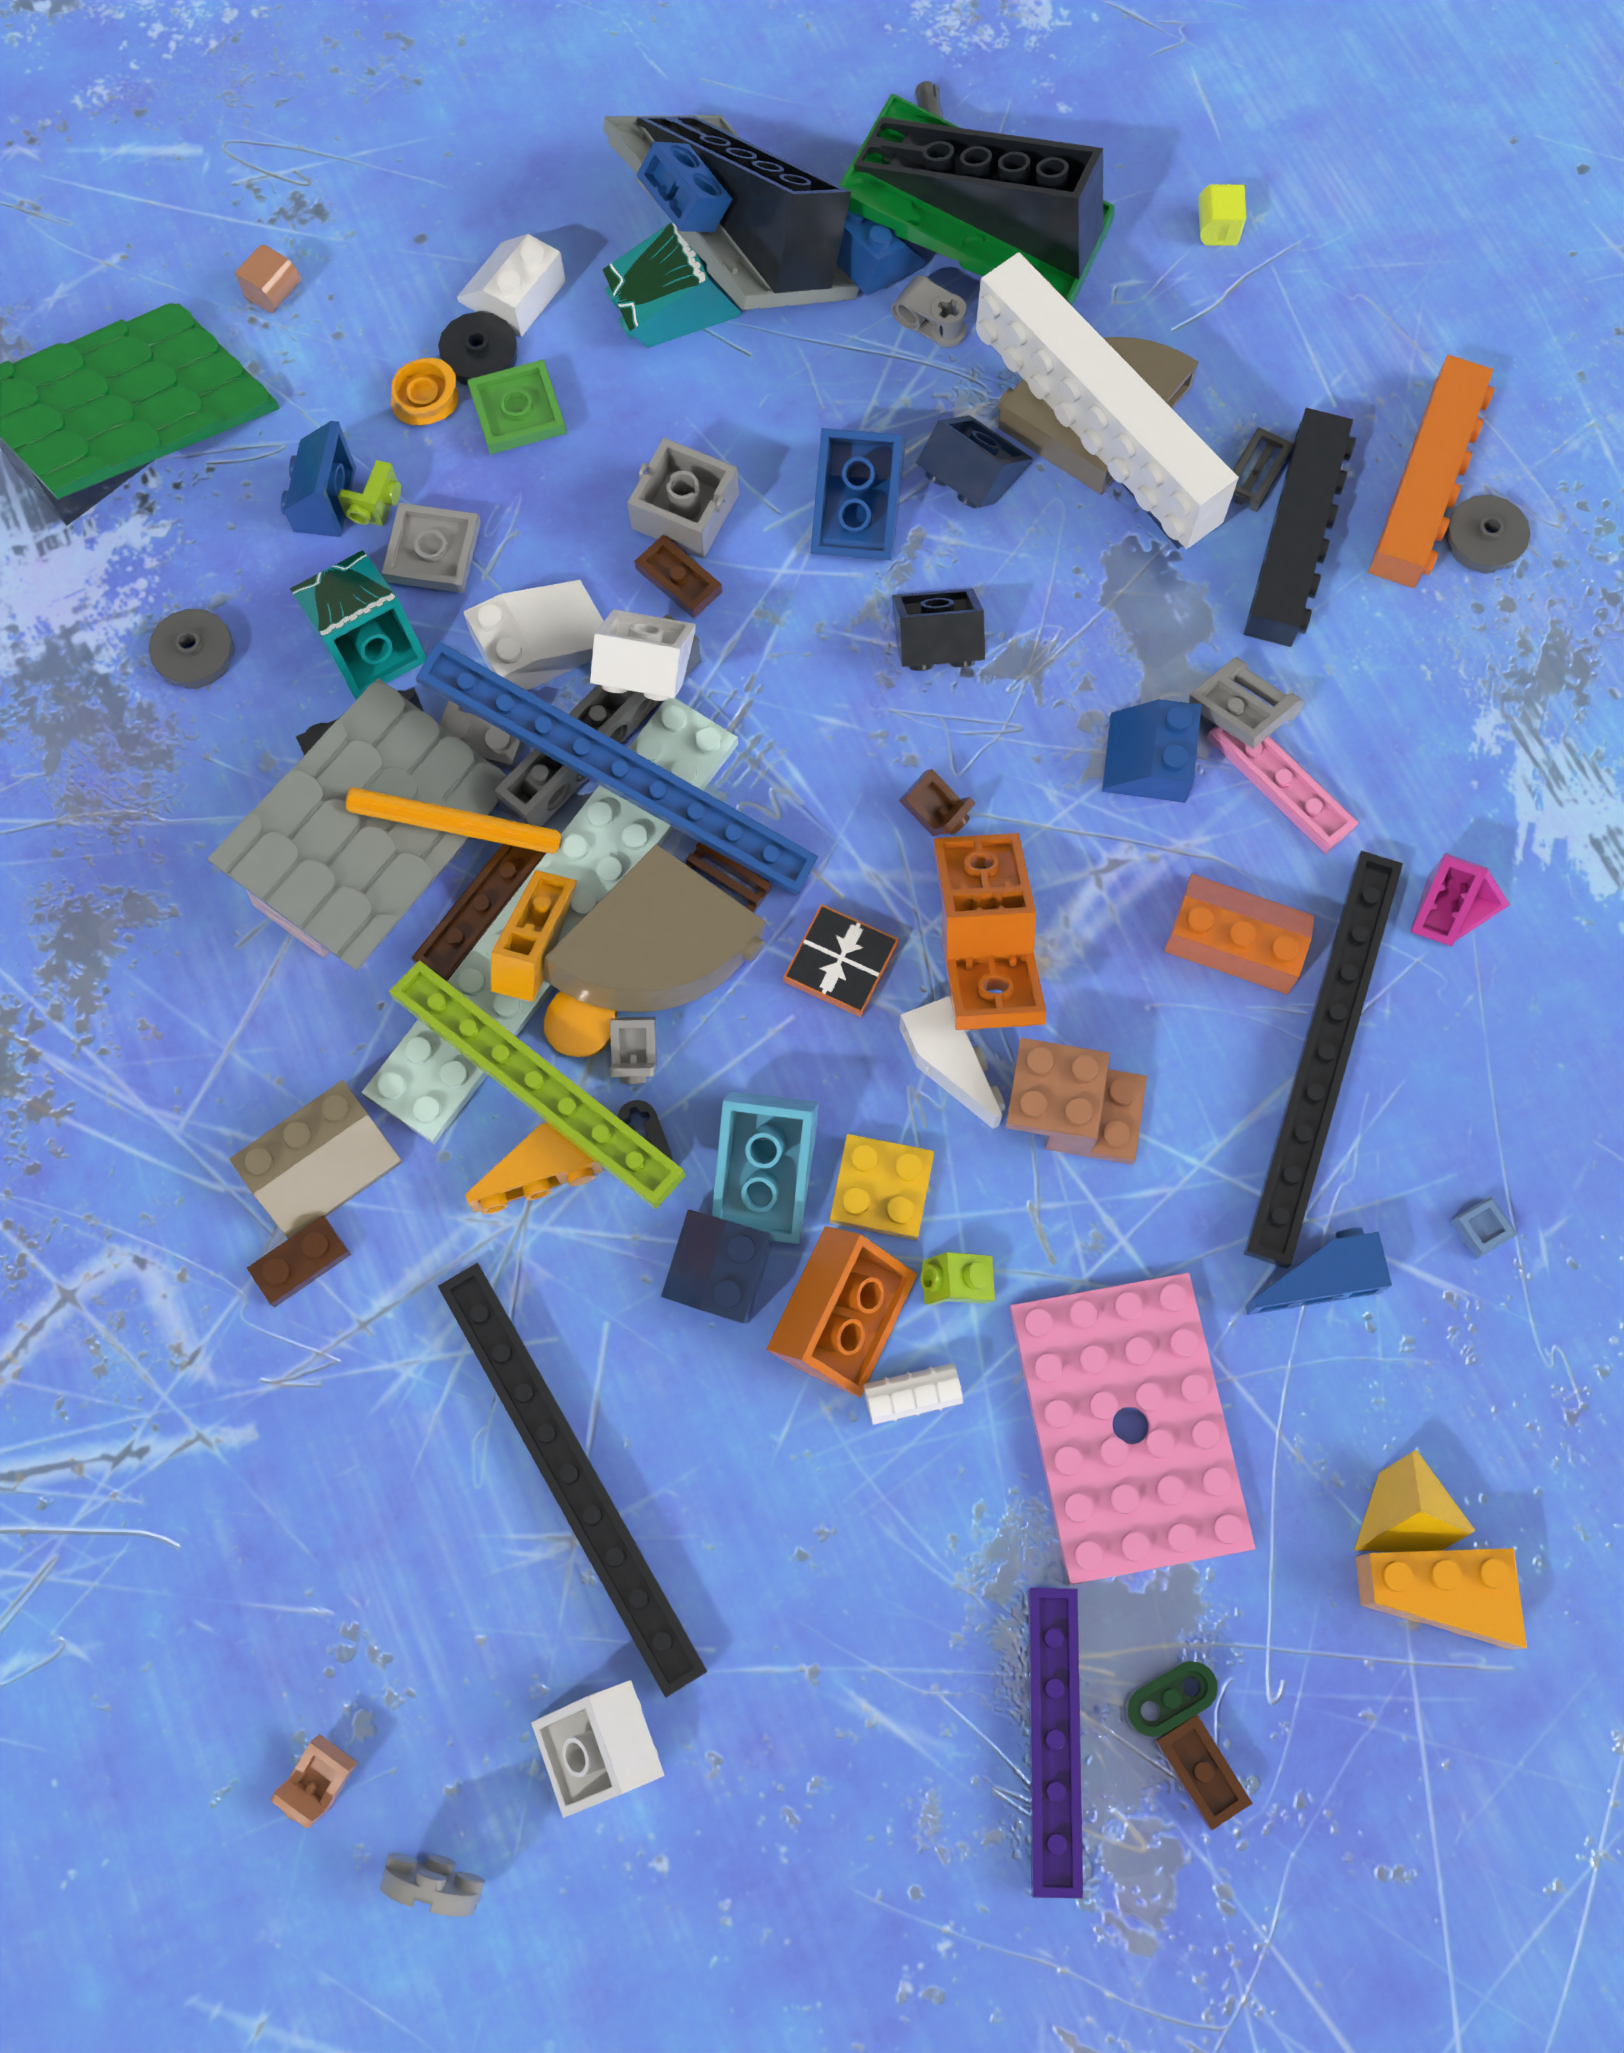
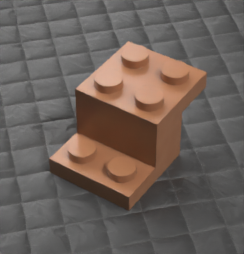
[1006,1038,1147,1165]

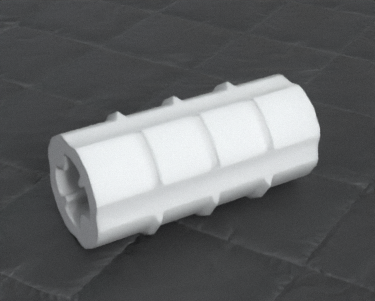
[863,1363,963,1425]

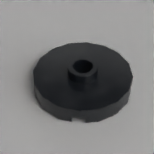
[438,312,518,385]

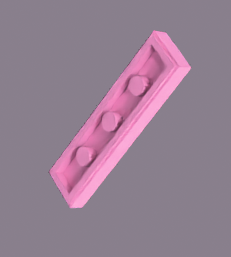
[1207,725,1359,854]

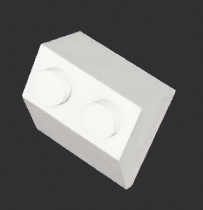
[457,234,566,337]
[590,609,696,701]
[531,1680,665,1818]

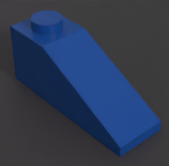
[1245,1227,1392,1315]

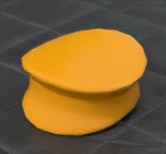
[390,358,459,426]
[544,991,618,1058]

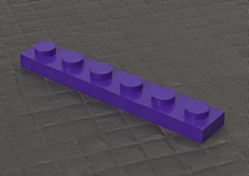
[1028,1588,1083,1899]

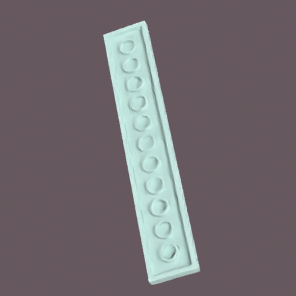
[361,698,738,1145]

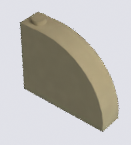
[997,337,1199,495]
[544,844,766,1012]

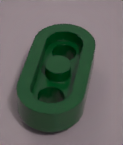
[1125,1661,1218,1737]

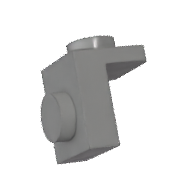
[609,1017,657,1084]

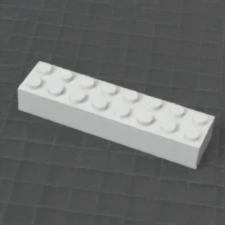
[976,252,1239,550]

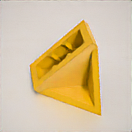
[1354,1450,1475,1552]

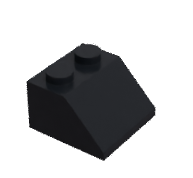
[892,588,985,671]

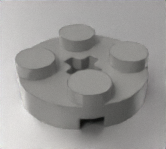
[380,1853,485,1917]

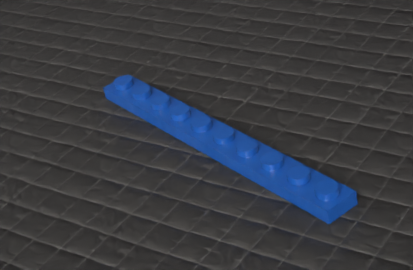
[416,641,818,896]

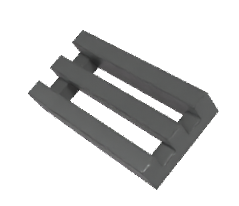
[1233,427,1294,512]

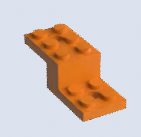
[934,833,1046,1030]

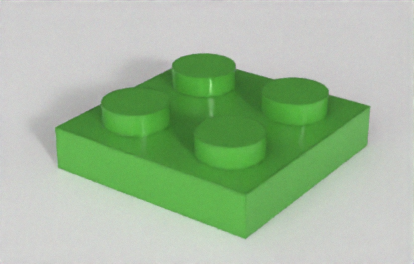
[467,359,567,455]

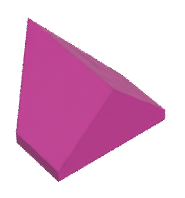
[1411,853,1510,946]

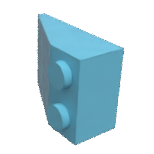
[712,1091,819,1244]

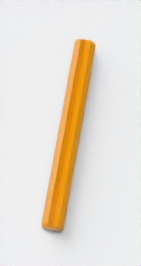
[345,787,561,854]

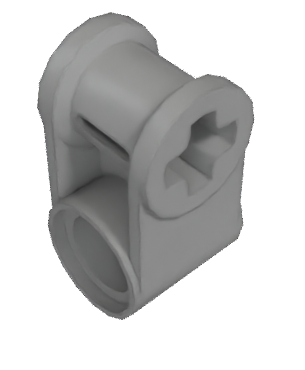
[891,275,966,348]

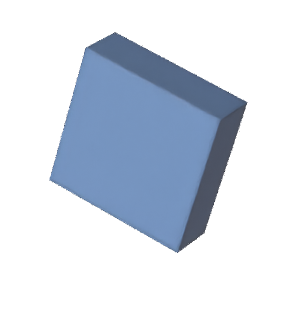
[1450,1196,1517,1259]

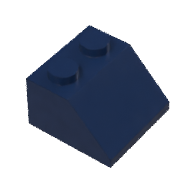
[916,415,1033,508]
[661,1209,775,1323]

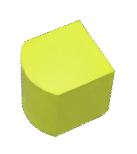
[1198,184,1246,246]

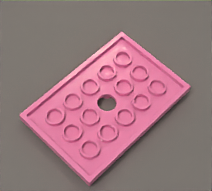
[1009,1273,1256,1585]

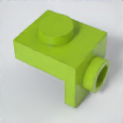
[338,460,401,526]
[920,1252,995,1305]

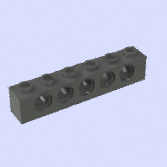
[494,614,701,827]

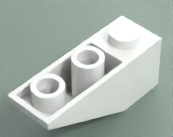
[899,996,1005,1129]

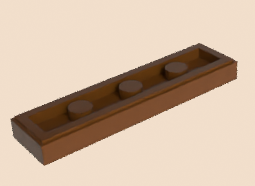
[411,844,546,981]

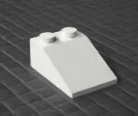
[463,580,604,691]

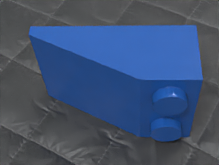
[810,428,906,561]

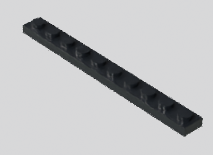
[1244,850,1403,1269]
[438,1263,708,1698]

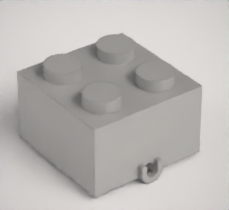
[627,438,739,558]

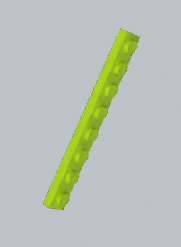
[389,960,686,1210]

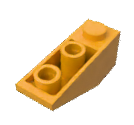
[465,1122,603,1214]

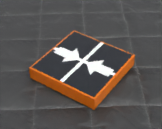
[783,904,899,1018]

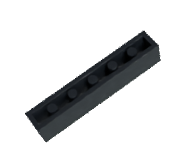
[1243,408,1356,647]

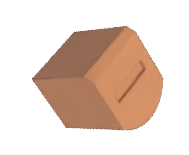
[235,245,301,314]

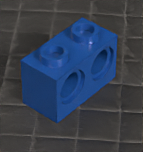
[636,142,733,232]

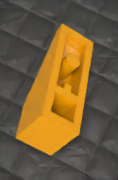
[491,870,577,1002]

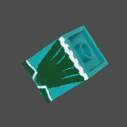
[602,222,742,348]
[290,550,427,700]

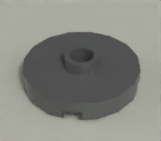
[1445,495,1531,573]
[148,609,235,689]

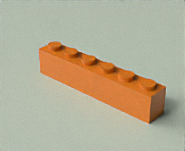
[1368,354,1495,588]

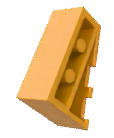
[1355,1548,1527,1650]

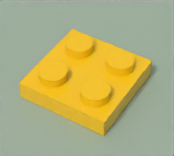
[829,1134,935,1241]

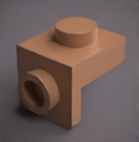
[270,1734,358,1828]

